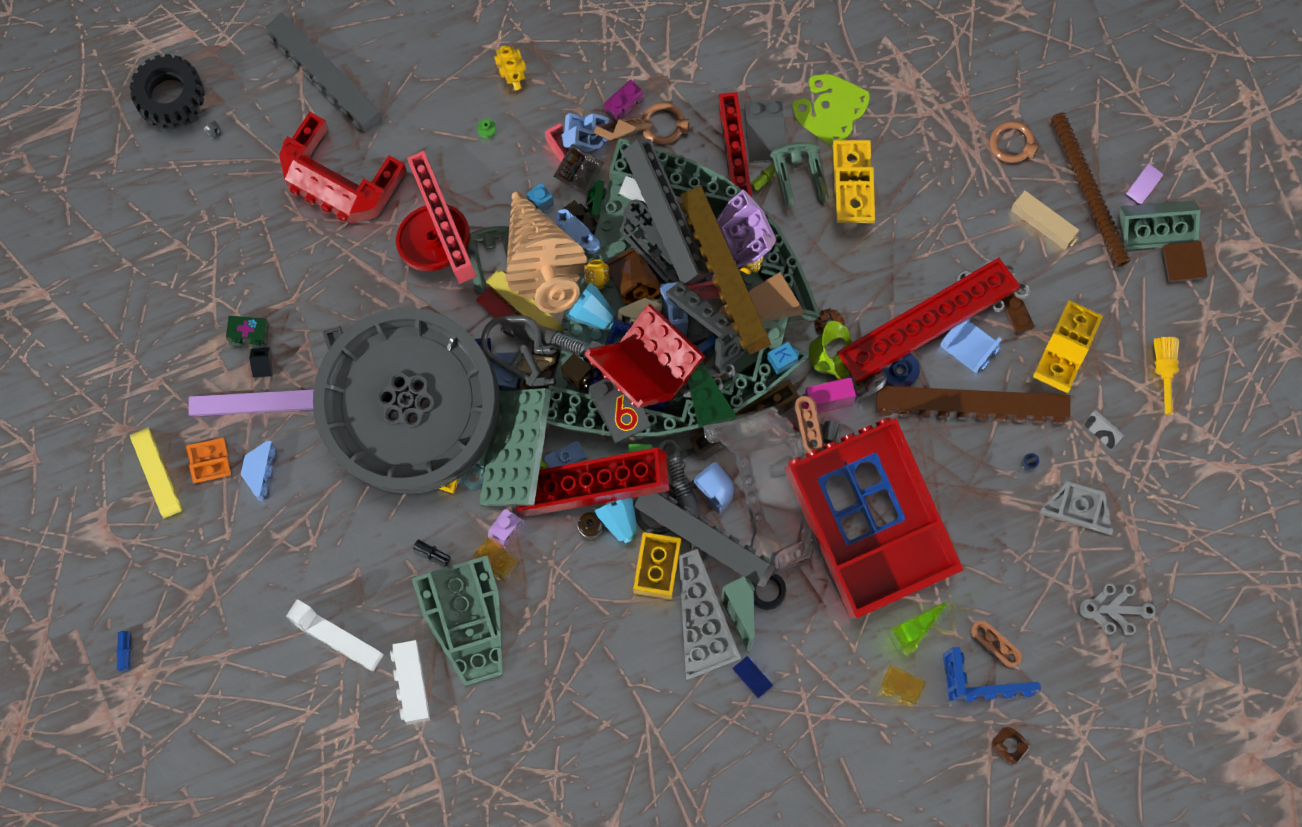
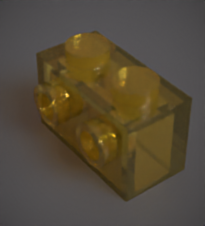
[473,537,519,582]
[879,665,926,707]

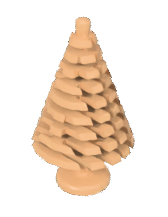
[506,191,587,313]

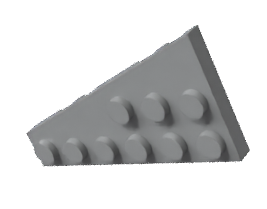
[679,549,741,681]

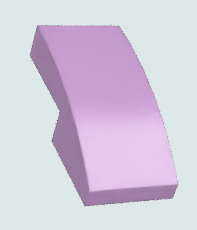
[1126,163,1163,205]

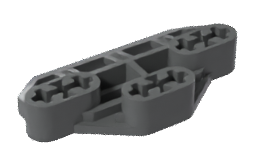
[621,200,707,283]

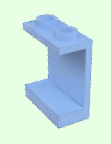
[940,317,1002,373]

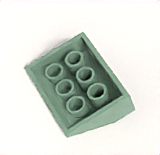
[721,576,755,653]

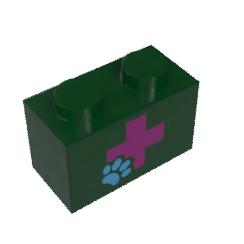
[226,316,269,348]

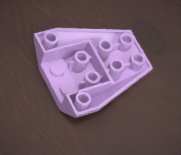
[698,190,776,280]

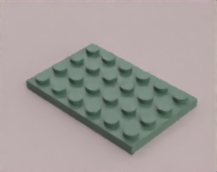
[480,388,552,506]

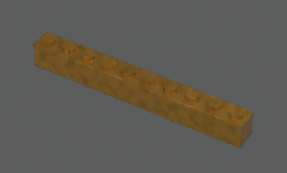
[680,185,772,355]

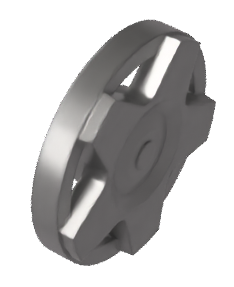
[854,371,887,397]

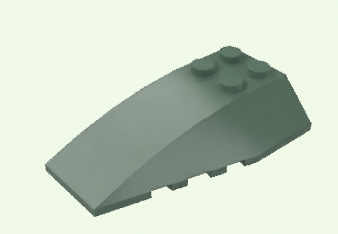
[412,555,503,686]

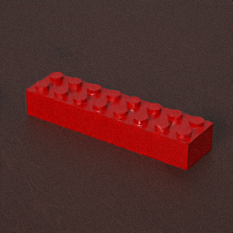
[516,447,669,517]

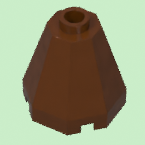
[620,256,661,304]

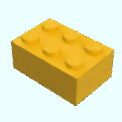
[633,532,681,600]

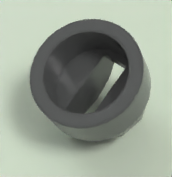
[204,120,220,137]

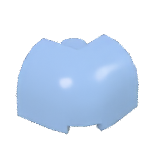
[561,113,609,152]
[694,462,735,515]

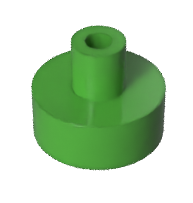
[477,119,496,139]

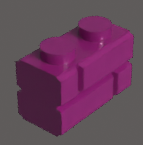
[604,79,644,122]

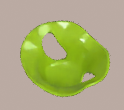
[808,321,852,380]

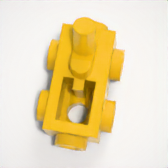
[494,45,526,90]

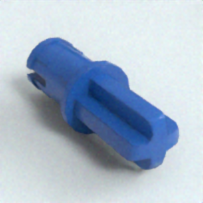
[115,631,131,671]

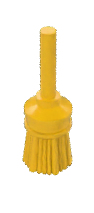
[1153,337,1179,415]

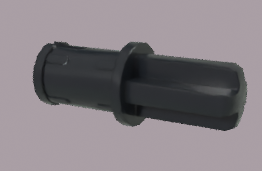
[413,539,451,566]

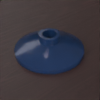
[882,353,920,387]

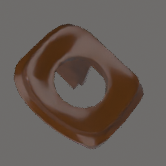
[992,727,1030,765]

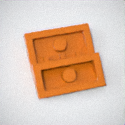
[186,437,232,484]

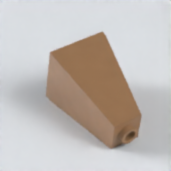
[720,272,804,323]

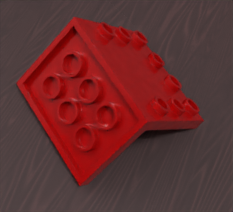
[584,304,705,408]

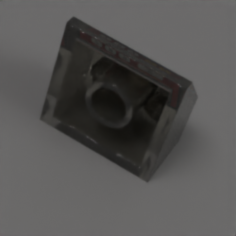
[553,144,604,196]

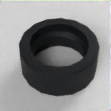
[751,572,787,610]

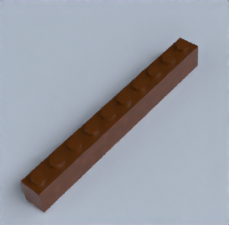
[876,386,1070,425]

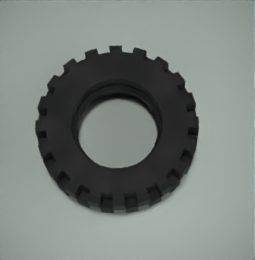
[130,54,205,129]

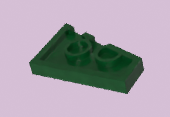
[687,365,737,427]

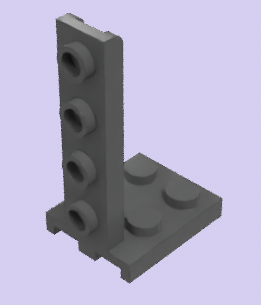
[666,282,747,374]

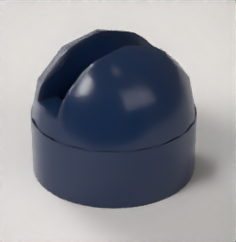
[1023,453,1039,469]

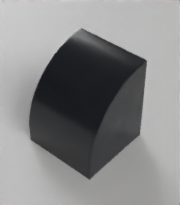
[249,347,272,378]

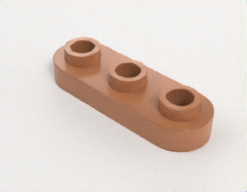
[795,395,824,452]
[971,621,1022,668]

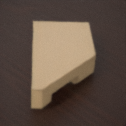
[517,355,555,375]

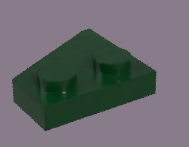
[585,180,606,216]

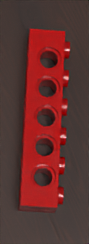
[718,92,752,198]

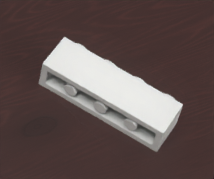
[390,640,430,725]

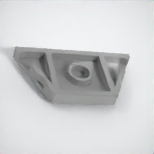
[1039,481,1113,535]

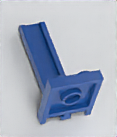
[943,647,1041,702]

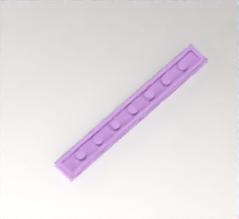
[189,390,314,417]

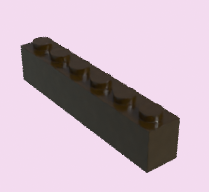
[690,380,800,460]

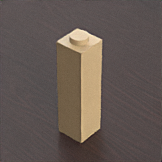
[1011,190,1079,250]

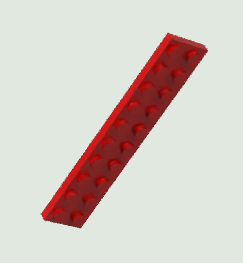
[837,257,1020,383]

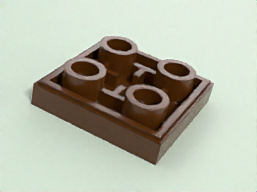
[1162,241,1208,283]

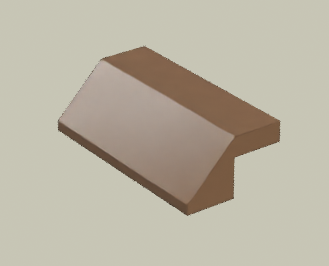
[593,116,654,140]

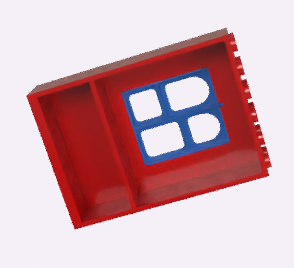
[784,417,964,619]

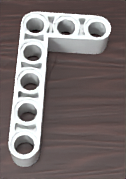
[286,599,384,672]

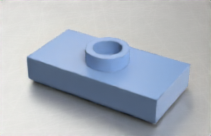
[544,440,587,468]

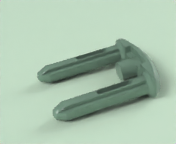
[770,142,829,207]
[466,226,509,295]

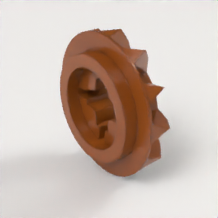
[814,308,845,335]

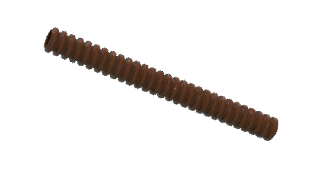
[1051,112,1131,267]

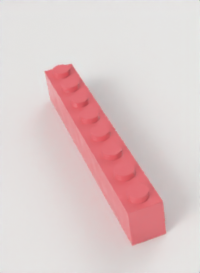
[407,151,477,284]

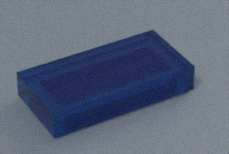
[732,656,773,699]

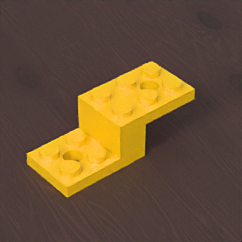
[833,140,875,223]
[1033,300,1103,393]

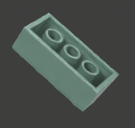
[1119,200,1200,250]

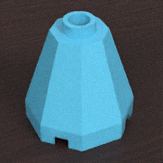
[567,283,616,330]
[594,498,638,543]

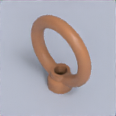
[642,102,690,144]
[990,121,1039,163]

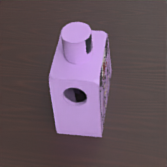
[488,508,525,551]

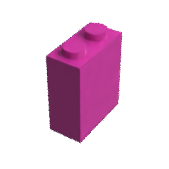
[803,378,856,413]

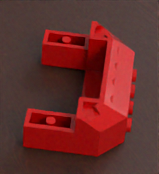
[279,111,407,224]

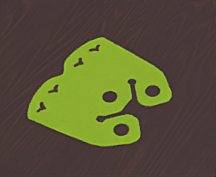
[792,74,870,147]

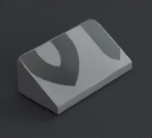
[1083,410,1124,449]

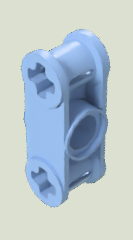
[555,209,601,254]

